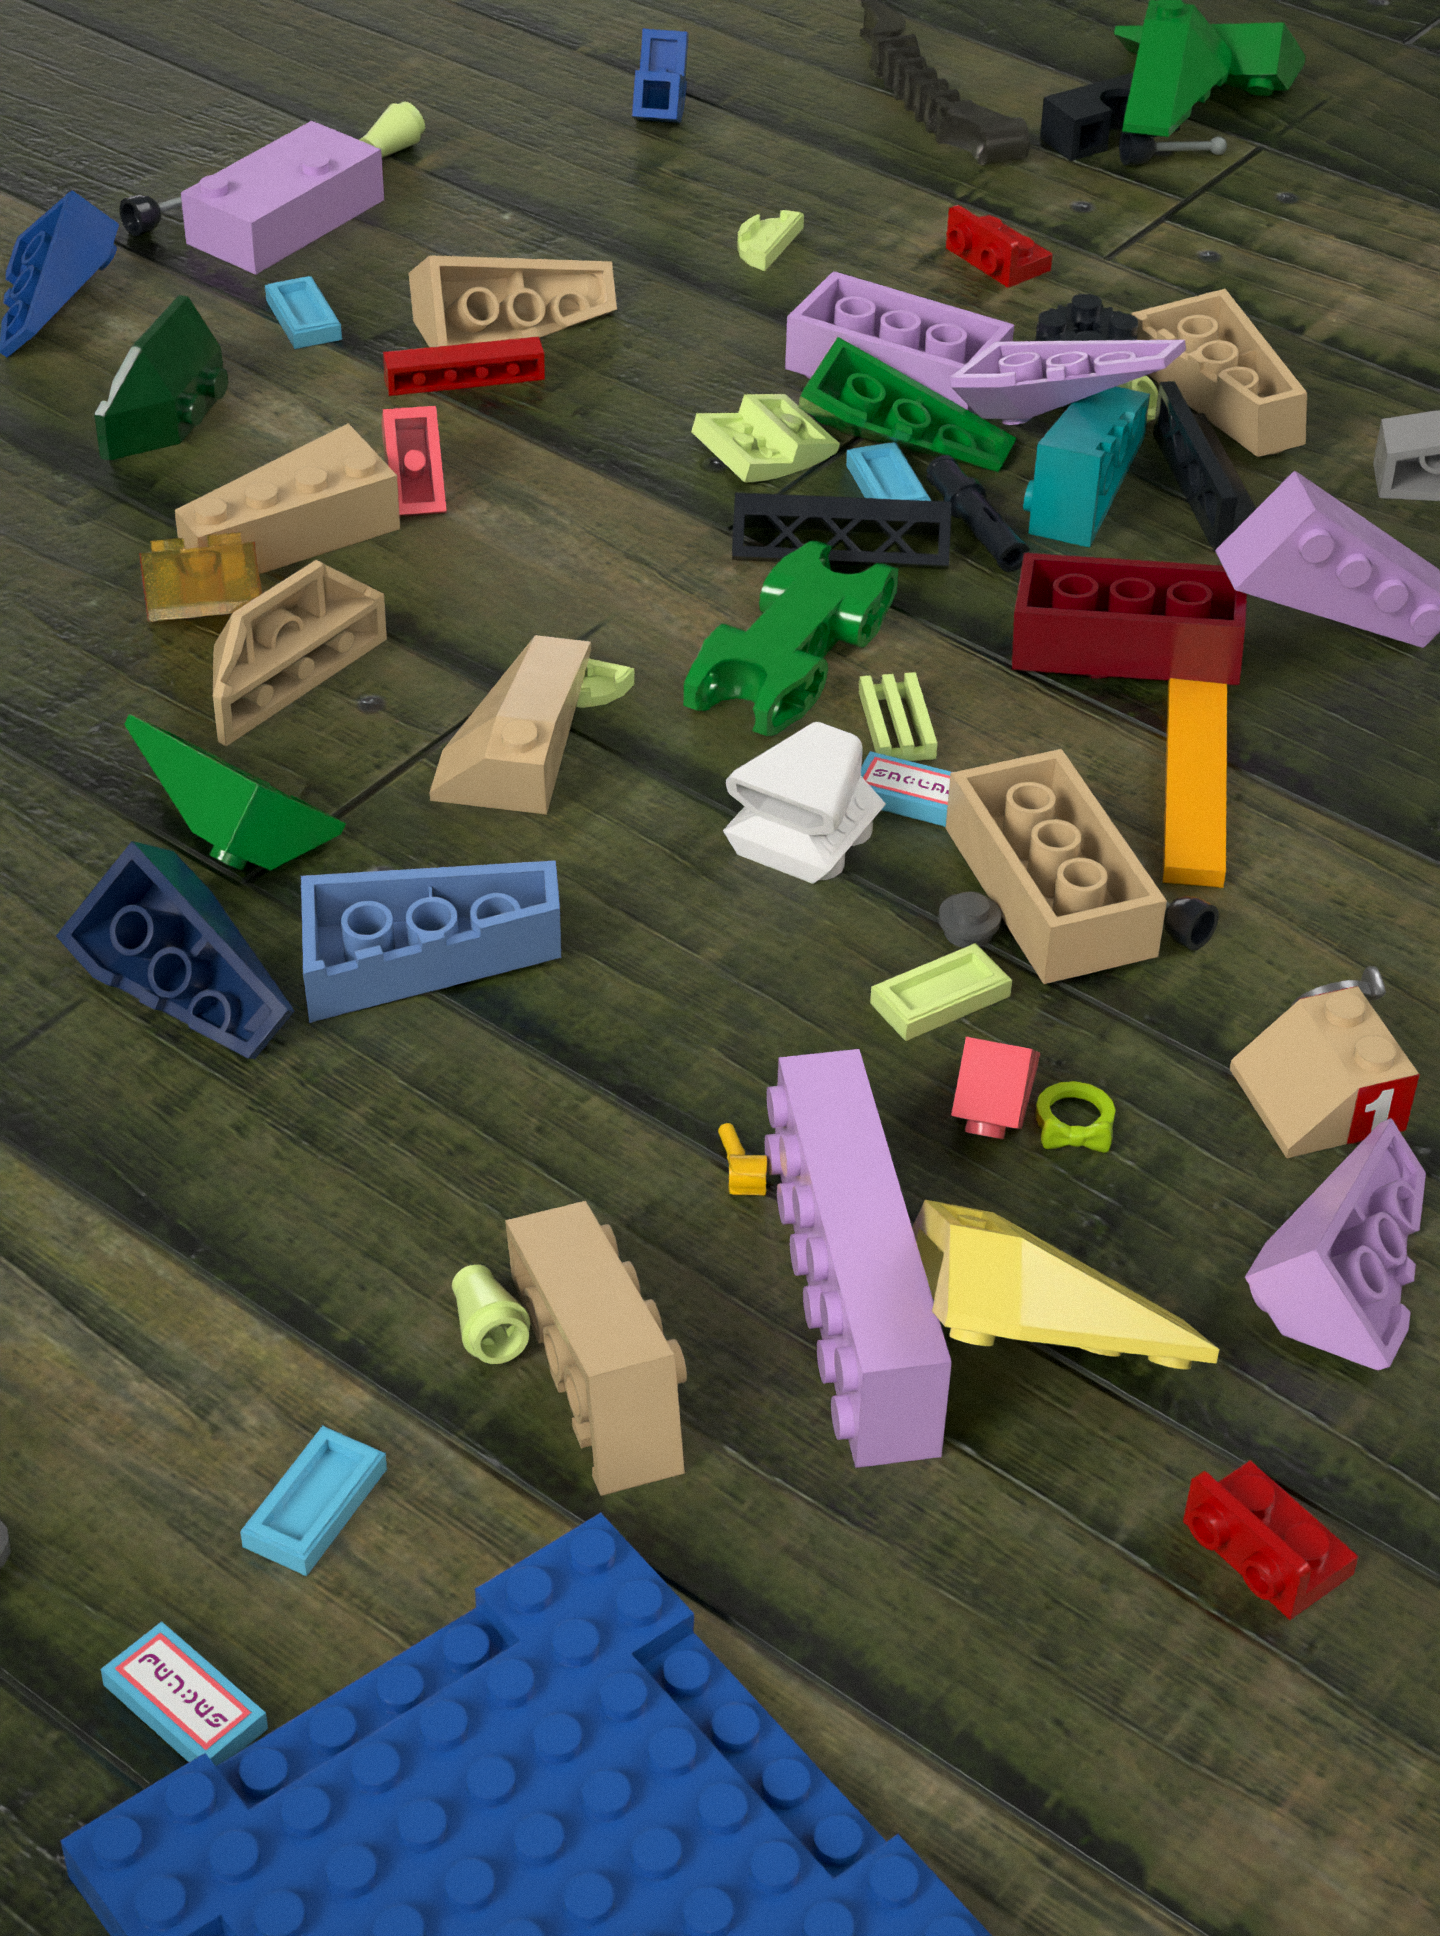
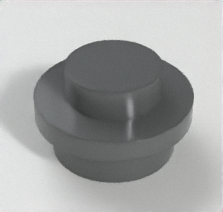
[938,892,1001,948]

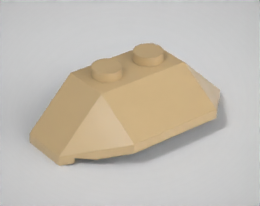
[213,560,387,746]

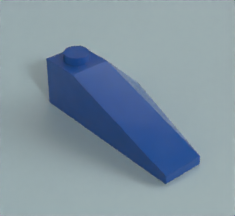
[0,190,119,358]

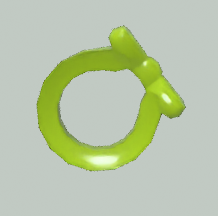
[1035,1081,1116,1153]

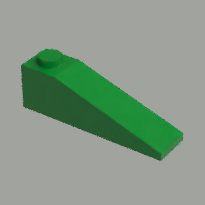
[1123,0,1232,137]
[1114,23,1306,96]
[798,337,1017,472]
[124,714,346,871]

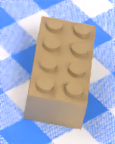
[946,749,1167,984]

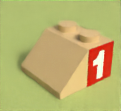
[1230,986,1420,1159]

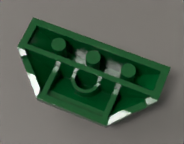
[94,295,228,461]

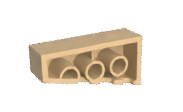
[175,423,400,592]
[505,1201,687,1496]

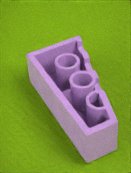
[1215,470,1440,648]

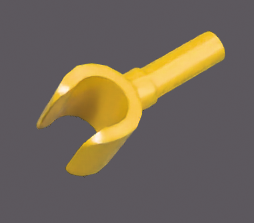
[718,1123,767,1196]

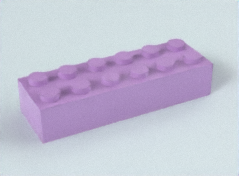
[765,1049,952,1468]

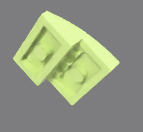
[691,394,840,483]

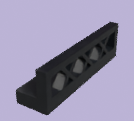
[1153,381,1257,552]
[732,492,951,569]

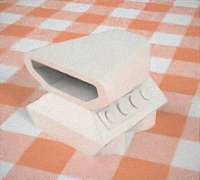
[723,722,886,884]

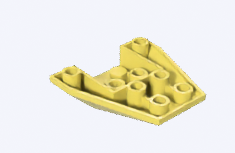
[912,1200,1219,1369]

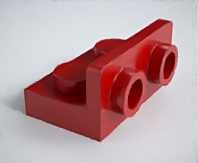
[946,205,1053,288]
[1183,1460,1359,1620]

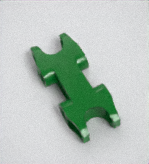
[683,541,898,736]

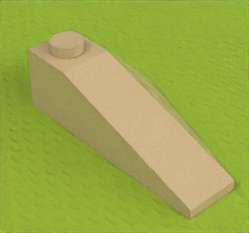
[409,256,617,347]
[430,635,591,815]

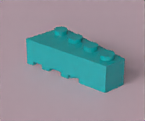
[1023,386,1150,548]

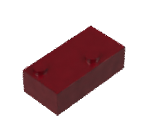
[1012,553,1247,685]

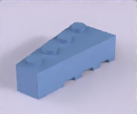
[301,860,561,1023]

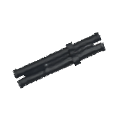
[926,455,1030,572]

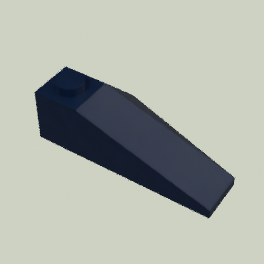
[56,841,295,1059]

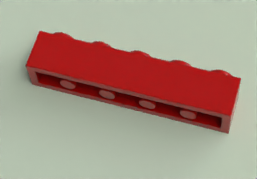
[383,336,545,396]

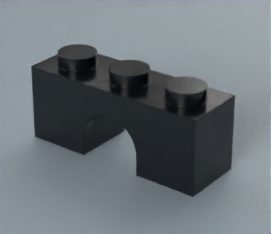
[1040,72,1180,161]

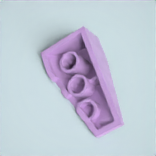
[949,340,1186,425]
[1245,1118,1426,1371]

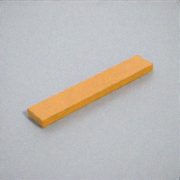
[1162,678,1227,888]

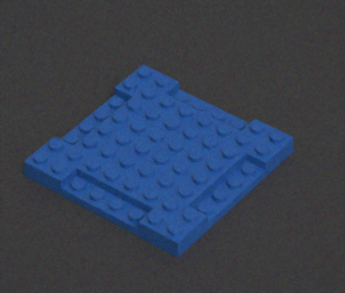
[60,1513,992,1936]

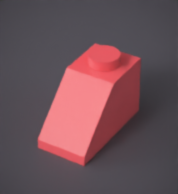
[381,406,446,517]
[951,1037,1040,1139]

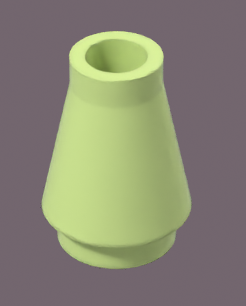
[360,102,425,158]
[452,1264,530,1364]

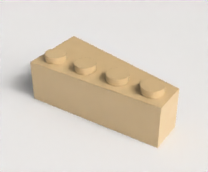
[1132,289,1307,457]

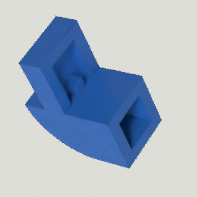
[632,28,689,123]

